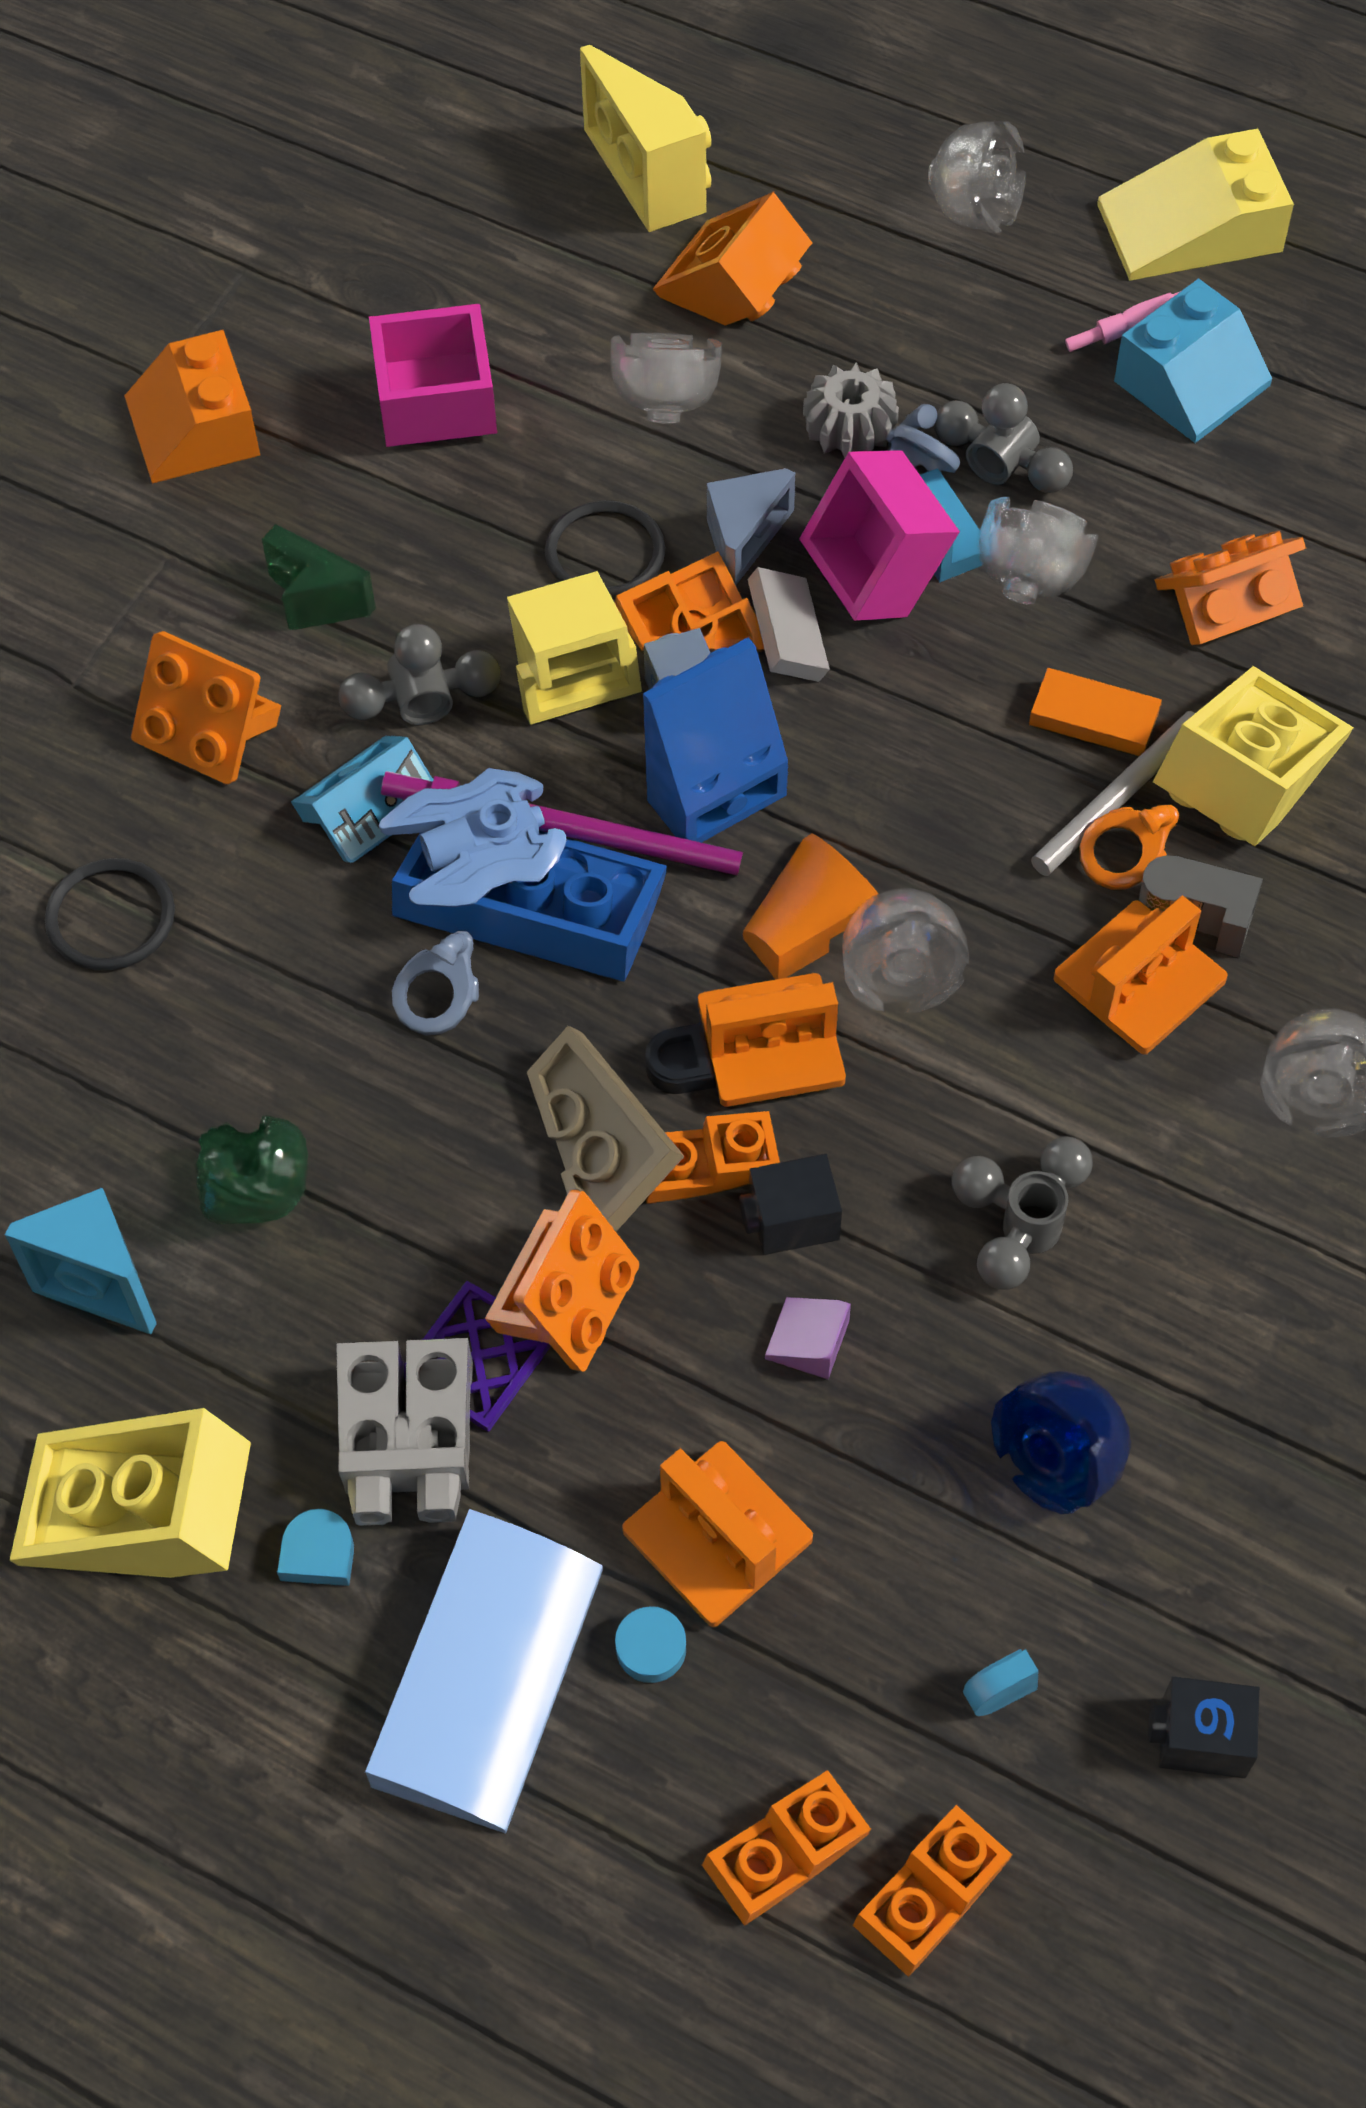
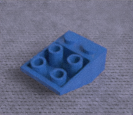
[643,637,788,843]

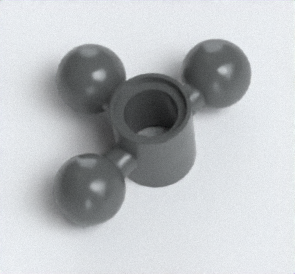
[934,383,1073,493]
[338,624,501,725]
[951,1136,1093,1290]

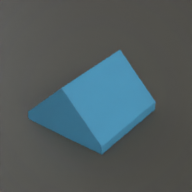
[5,1188,157,1334]

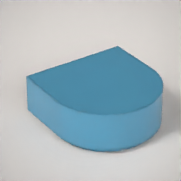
[277,1509,354,1586]
[963,1649,1039,1716]

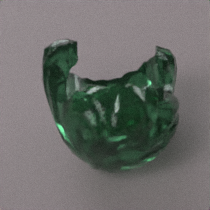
[195,1115,309,1224]

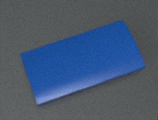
[392,831,667,982]

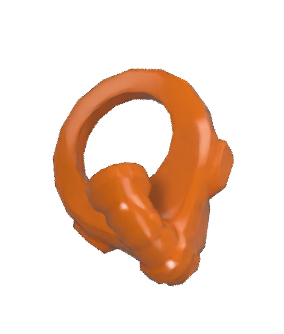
[1079,805,1179,890]

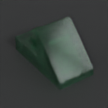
[261,524,376,630]

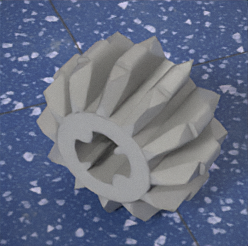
[803,363,899,458]

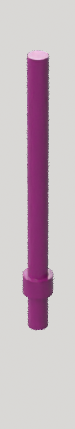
[381,771,743,876]

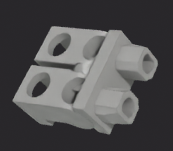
[337,1338,473,1526]

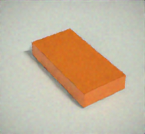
[1029,668,1162,756]

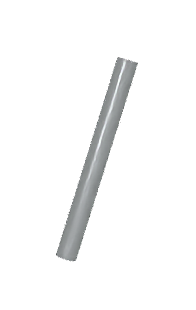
[1031,711,1195,876]

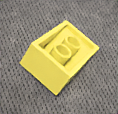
[580,45,711,232]
[1097,129,1294,281]
[1153,666,1354,846]
[10,1408,251,1578]

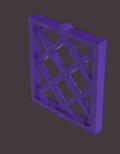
[404,1281,551,1432]

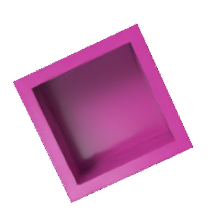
[369,304,497,447]
[799,451,960,621]

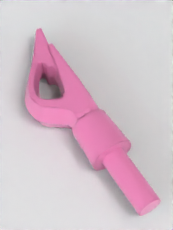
[1065,291,1181,352]

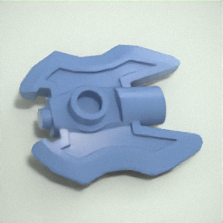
[379,768,566,906]

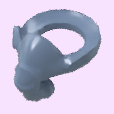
[886,404,960,473]
[392,931,479,1035]

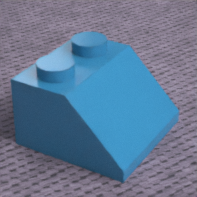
[1114,278,1272,443]

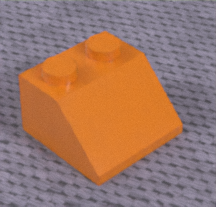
[653,192,812,326]
[124,330,260,484]

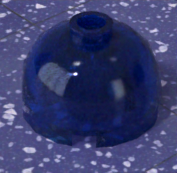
[991,1371,1131,1514]

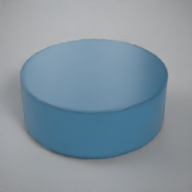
[615,1607,686,1683]

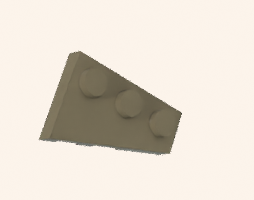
[527,1026,684,1231]

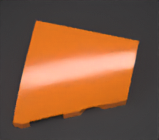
[615,551,765,652]
[743,833,882,979]

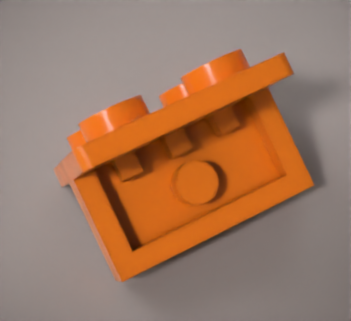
[1154,531,1306,645]
[131,631,282,784]
[1054,895,1228,1055]
[698,973,846,1107]
[485,1190,639,1372]
[622,1441,813,1627]

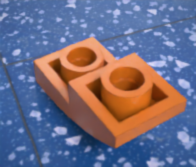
[646,1111,780,1204]
[702,1770,871,1926]
[853,1805,1012,1977]

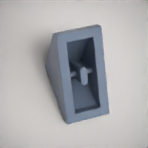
[707,468,795,585]

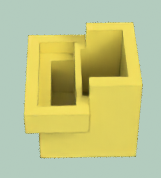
[507,571,642,725]

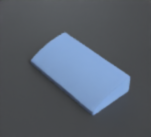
[365,1509,603,1834]

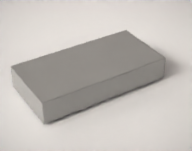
[747,567,830,682]

